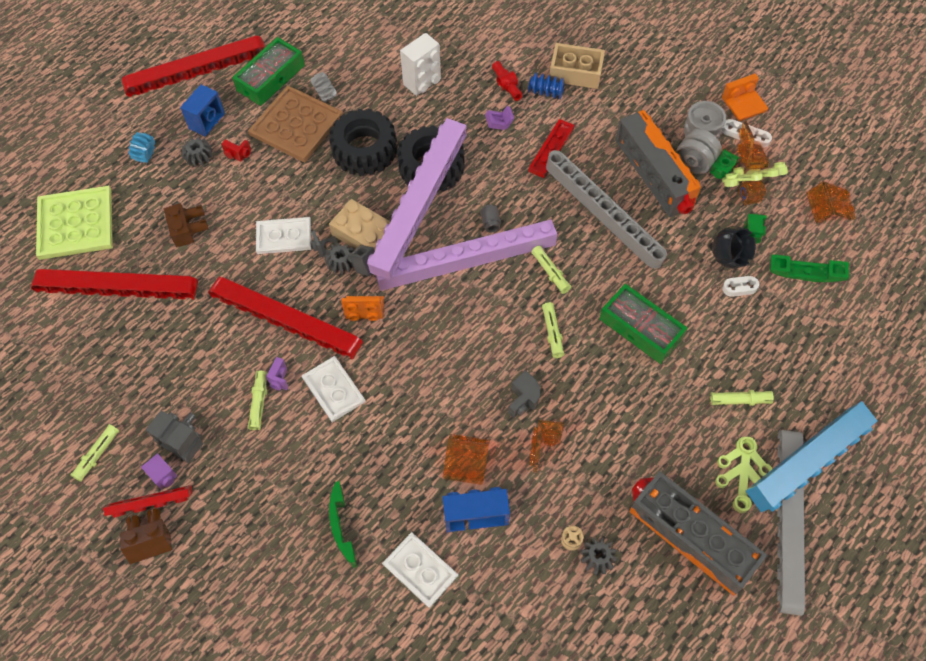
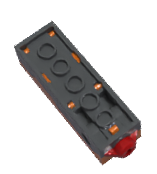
[615,110,701,217]
[629,471,767,596]

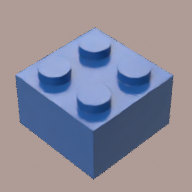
[180,84,225,137]

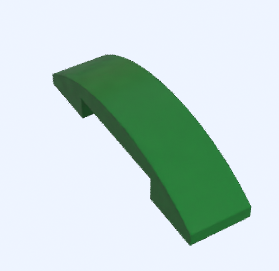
[770,254,849,282]
[329,481,357,568]

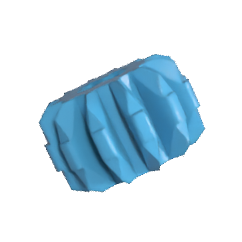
[128,132,155,163]

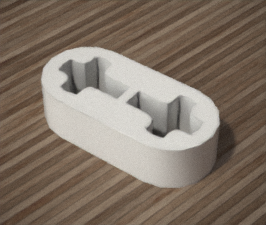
[722,276,759,296]

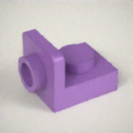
[266,357,288,390]

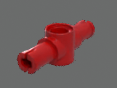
[492,61,523,101]

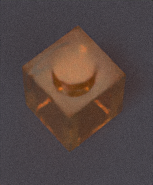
[738,180,767,206]

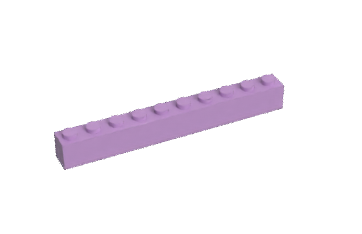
[367,118,467,281]
[376,220,557,291]

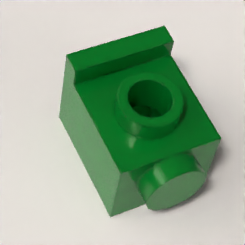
[710,149,739,179]
[744,214,767,244]

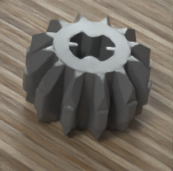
[182,137,212,167]
[325,243,354,275]
[580,538,617,575]

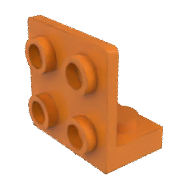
[722,73,768,121]
[341,296,384,321]

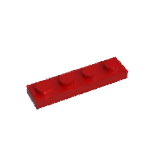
[528,119,575,178]
[103,485,193,518]

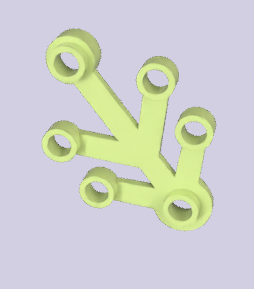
[722,162,788,187]
[715,437,772,513]

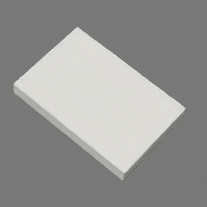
[256,217,311,254]
[302,356,366,422]
[382,532,459,608]

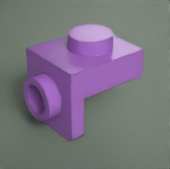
[485,106,514,130]

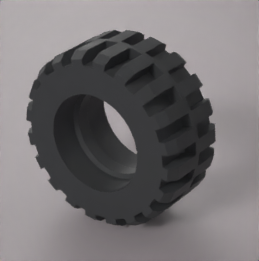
[329,109,397,176]
[397,125,465,192]

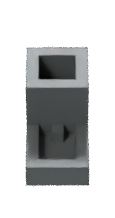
[508,371,540,418]

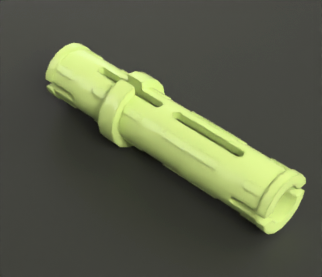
[531,245,571,294]
[542,302,565,358]
[247,371,268,430]
[710,390,774,406]
[70,424,119,482]

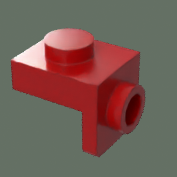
[221,139,251,162]

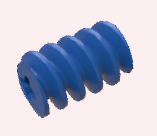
[528,72,564,100]

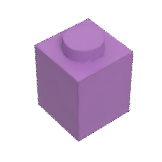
[141,453,177,490]

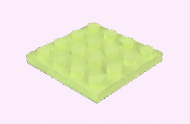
[36,186,113,260]

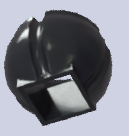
[709,226,756,269]

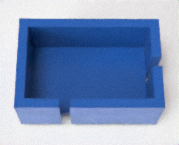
[442,487,510,532]

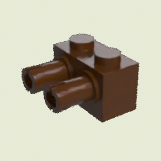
[163,203,209,248]
[120,508,172,564]

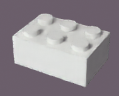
[400,33,441,96]

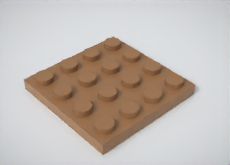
[248,85,343,163]

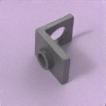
[310,230,338,258]

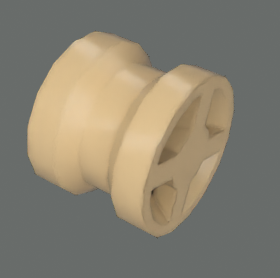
[561,526,584,551]

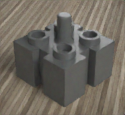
[146,410,203,463]

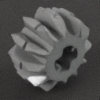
[311,72,337,102]

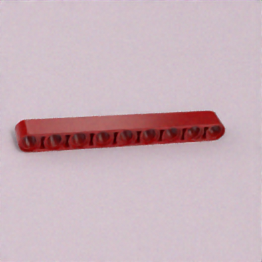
[121,36,266,97]
[31,269,198,300]
[208,276,363,360]

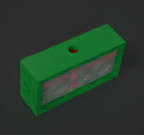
[232,37,305,106]
[599,284,688,364]

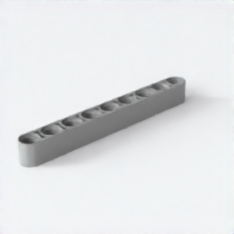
[546,150,667,269]
[777,430,805,616]

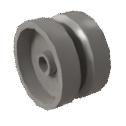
[683,101,726,140]
[675,129,722,175]

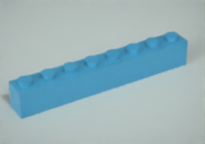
[746,401,877,512]

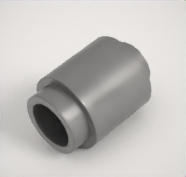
[480,204,501,233]

